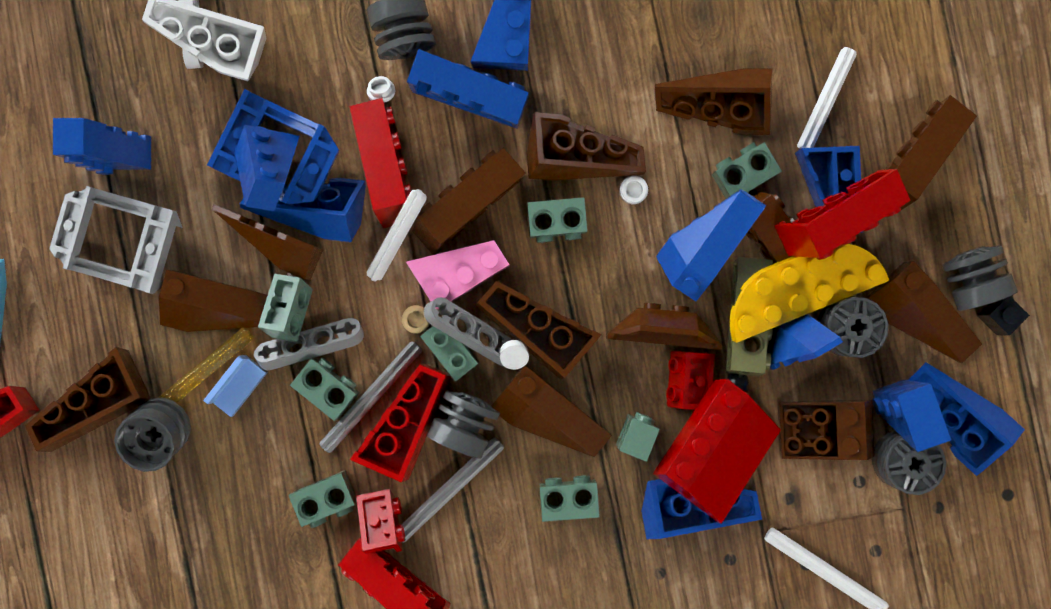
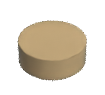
[402,305,430,333]

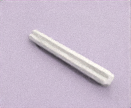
[764,528,889,609]

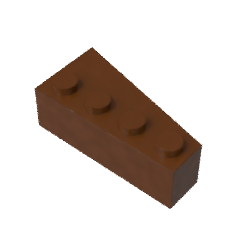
[884,95,977,210]
[412,147,526,255]
[746,189,795,264]
[476,281,602,380]
[25,347,151,452]

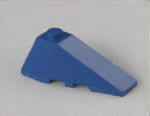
[767,314,843,370]
[908,362,1025,476]
[641,479,762,540]

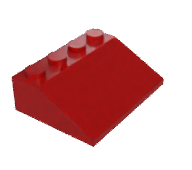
[653,379,781,524]

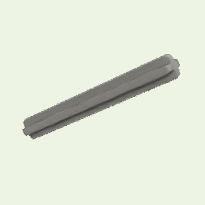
[319,341,422,453]
[402,437,504,543]

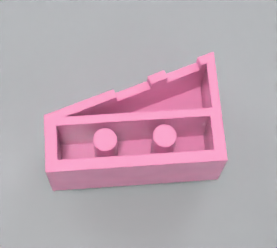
[406,240,510,311]

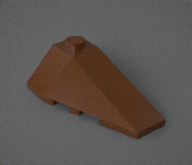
[655,68,772,135]
[527,112,646,181]
[212,204,323,281]
[866,261,982,363]
[159,269,268,332]
[491,365,612,457]

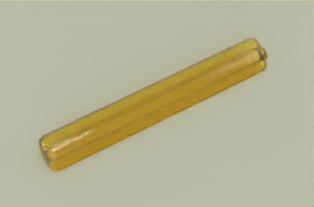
[159,328,254,403]

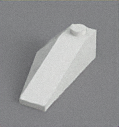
[142,0,266,81]

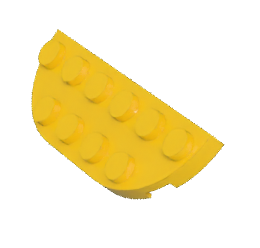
[730,244,889,343]

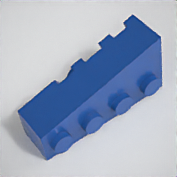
[407,49,529,129]
[53,118,151,175]

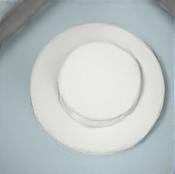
[367,76,395,103]

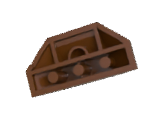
[606,303,722,350]

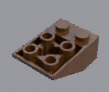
[779,400,875,460]

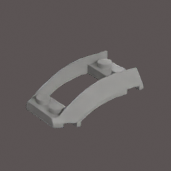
[49,186,183,294]

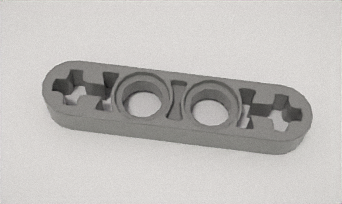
[424,297,513,367]
[254,318,364,370]

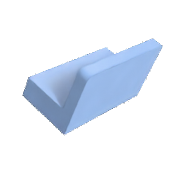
[203,355,268,417]

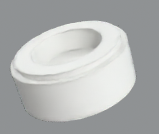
[619,176,648,205]
[500,340,529,370]

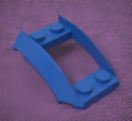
[207,89,339,204]

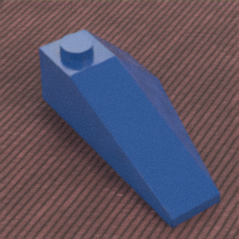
[239,178,366,242]
[656,189,766,301]

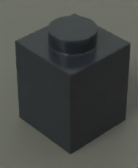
[977,296,1030,336]

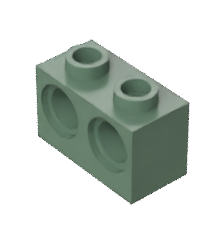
[711,142,782,199]
[527,197,587,243]
[258,273,313,342]
[420,326,479,382]
[290,357,359,421]
[616,412,660,462]
[288,470,357,528]
[539,475,599,522]

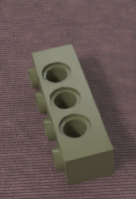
[726,257,773,377]

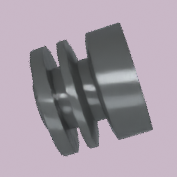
[366,0,436,60]
[942,245,1018,311]
[817,297,888,358]
[426,390,500,459]
[114,398,191,472]
[872,431,946,495]

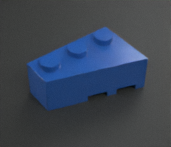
[471,0,531,71]
[235,125,300,211]
[795,146,863,233]
[872,380,951,452]

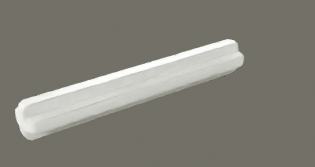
[797,47,857,149]
[367,189,427,282]

